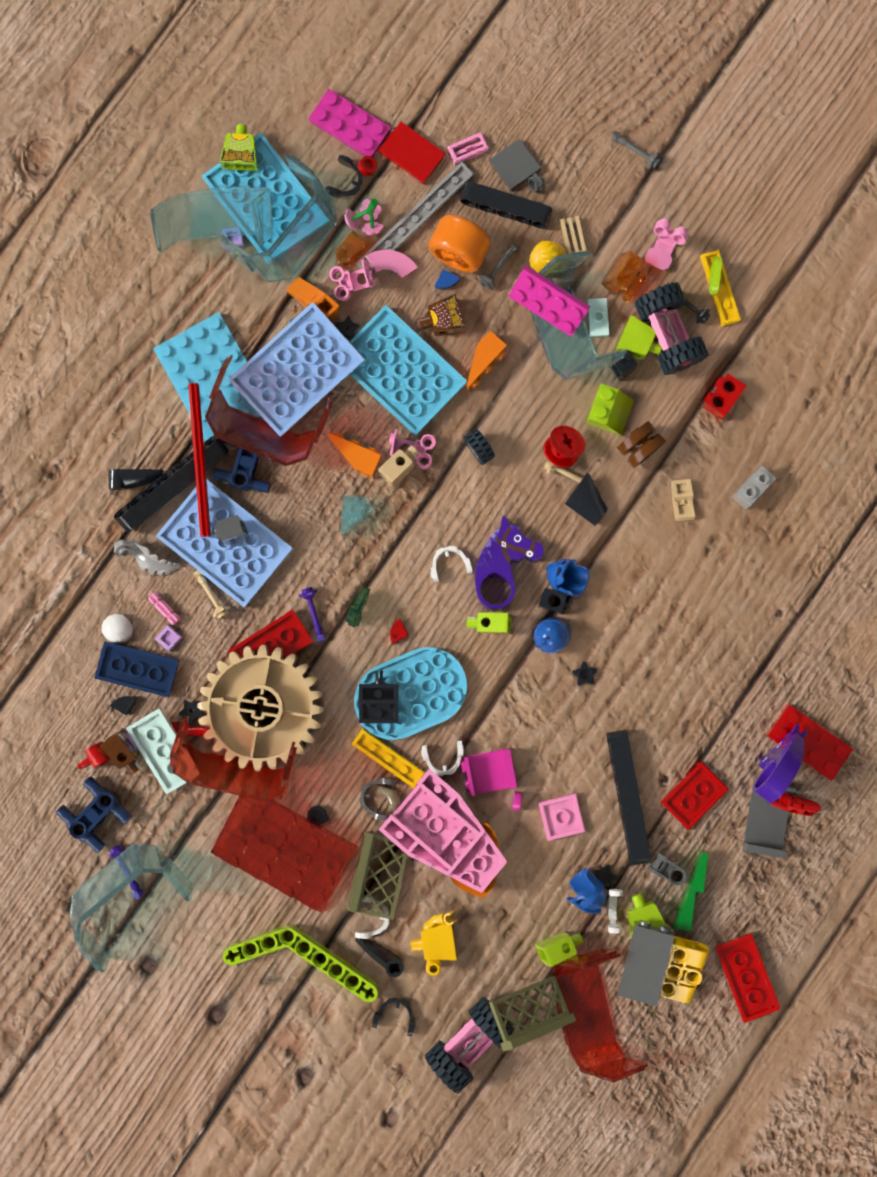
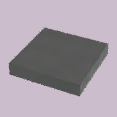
[489,139,541,191]

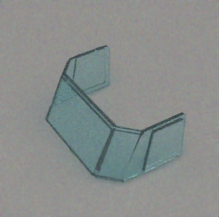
[218,154,337,282]
[150,185,273,253]
[530,251,627,380]
[69,844,193,973]

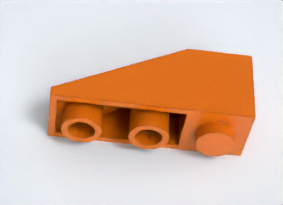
[286,277,340,323]
[466,331,507,391]
[328,432,382,479]

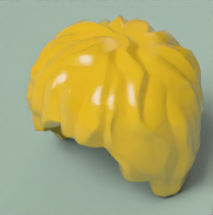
[529,241,567,276]

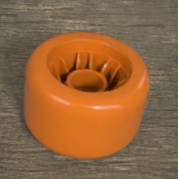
[429,215,491,273]

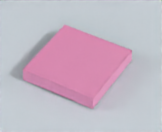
[538,793,586,841]

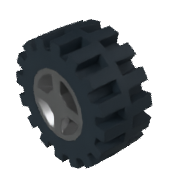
[464,429,495,465]

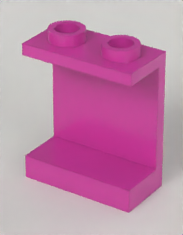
[461,748,517,796]

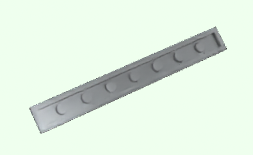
[355,161,475,274]

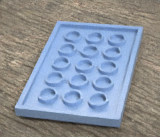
[228,302,365,437]
[156,480,293,608]

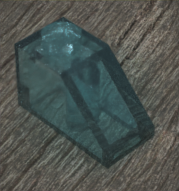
[340,495,371,536]

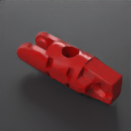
[770,793,821,817]

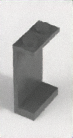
[742,780,797,859]
[617,920,674,1007]

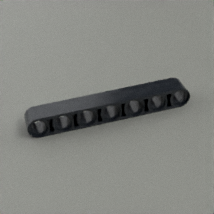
[114,435,229,532]
[606,729,651,866]

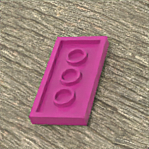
[308,89,391,157]
[508,265,591,337]

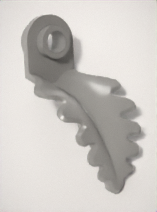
[114,539,181,576]

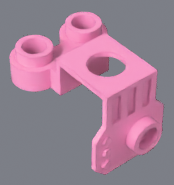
[644,219,688,271]
[330,259,376,301]
[389,429,436,469]

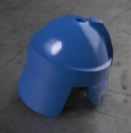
[545,558,590,597]
[534,616,571,653]
[566,867,606,914]

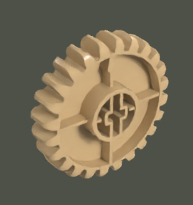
[197,645,325,771]

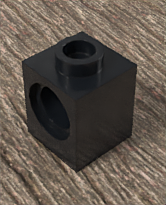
[609,350,638,381]
[538,588,569,614]

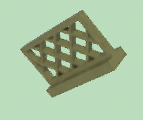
[346,832,408,920]
[489,976,576,1052]

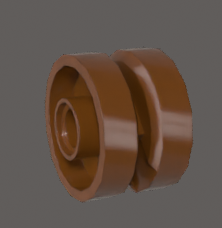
[617,421,666,468]

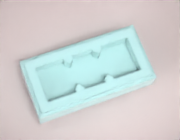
[587,298,609,338]

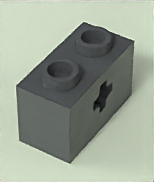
[214,515,249,545]

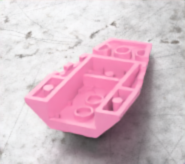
[378,769,507,893]

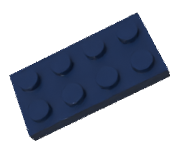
[94,641,180,698]

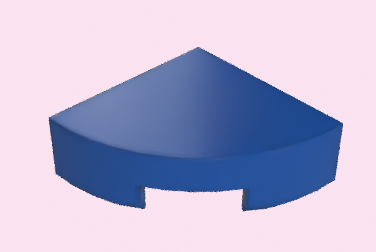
[435,269,460,289]

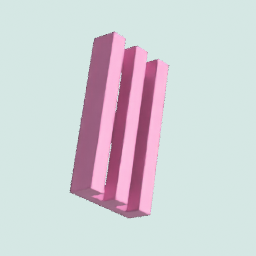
[447,132,489,165]

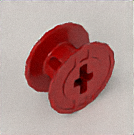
[543,425,586,468]

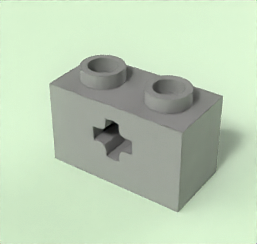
[731,466,776,509]

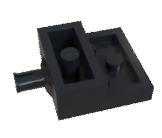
[359,670,399,723]

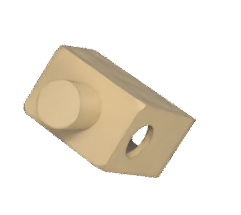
[378,445,419,488]

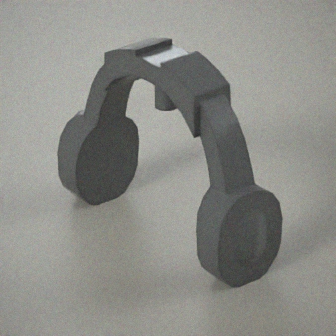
[359,777,396,820]

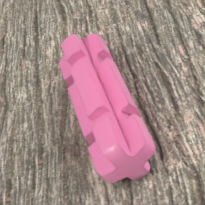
[148,593,180,625]

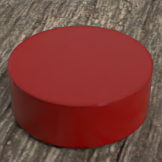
[358,156,378,176]

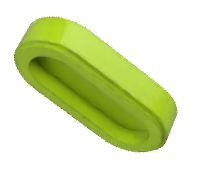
[708,257,722,295]

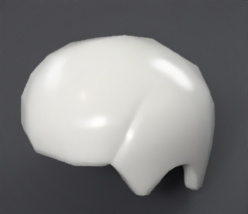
[102,613,133,644]

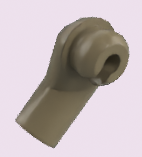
[377,784,401,811]

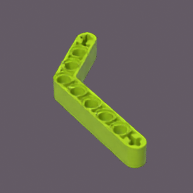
[223,924,379,1002]

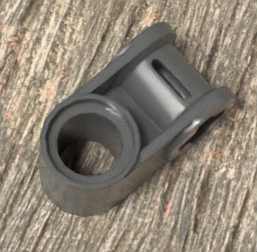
[647,852,687,885]

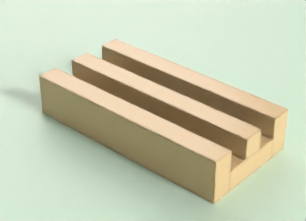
[560,216,587,257]

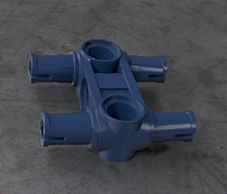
[212,432,281,494]
[55,776,133,853]

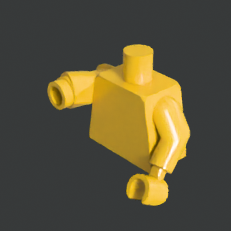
[410,910,457,976]

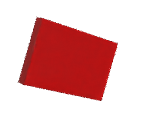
[378,121,445,185]
[660,761,729,830]

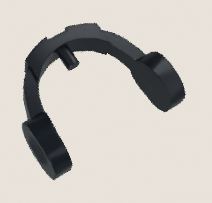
[325,155,363,198]
[372,997,415,1037]

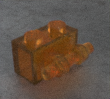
[601,250,648,302]

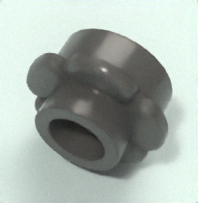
[528,173,545,192]

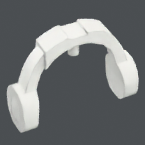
[430,546,473,583]
[421,740,464,776]
[608,889,623,934]
[355,895,389,939]

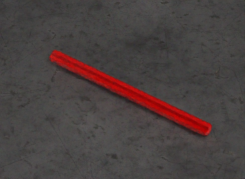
[188,383,211,537]

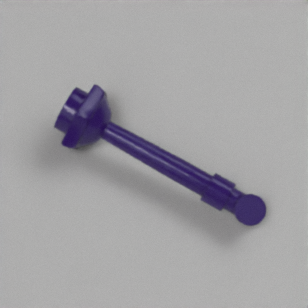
[299,587,325,643]
[108,844,144,899]

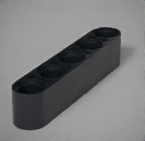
[460,182,553,229]

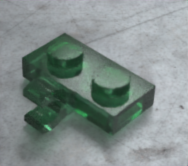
[346,587,371,627]

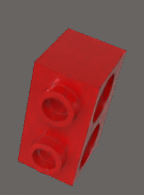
[702,373,746,420]

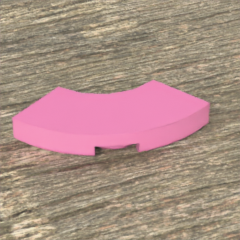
[365,250,418,278]

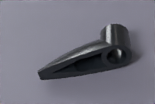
[108,469,164,490]
[355,938,404,977]

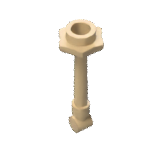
[544,460,596,486]
[193,570,230,620]

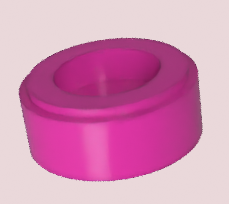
[511,791,522,811]

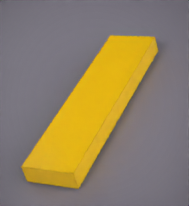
[700,250,741,327]
[352,728,426,788]

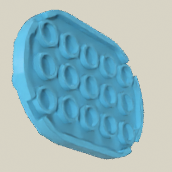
[354,647,467,740]

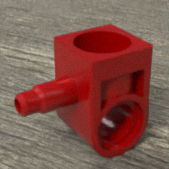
[77,742,112,770]

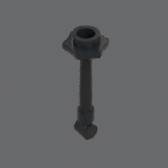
[667,282,711,324]

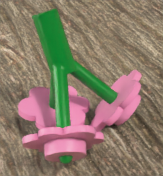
[344,199,384,235]

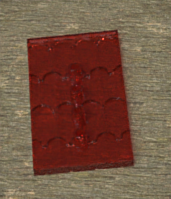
[210,786,358,913]

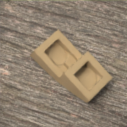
[671,479,696,521]

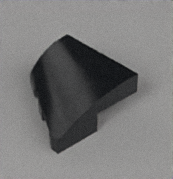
[565,473,608,526]

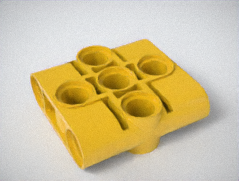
[660,936,710,1003]

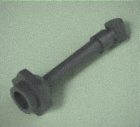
[611,131,661,169]
[479,242,519,289]

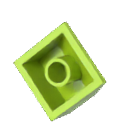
[586,384,634,436]

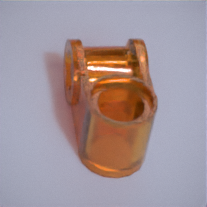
[335,231,369,269]

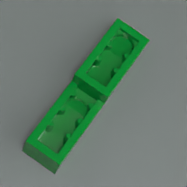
[672,850,708,931]

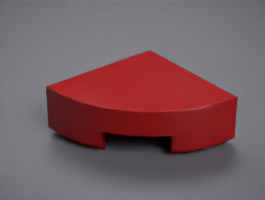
[390,619,409,644]

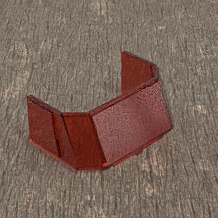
[205,355,333,466]
[170,716,297,802]
[551,948,648,1082]

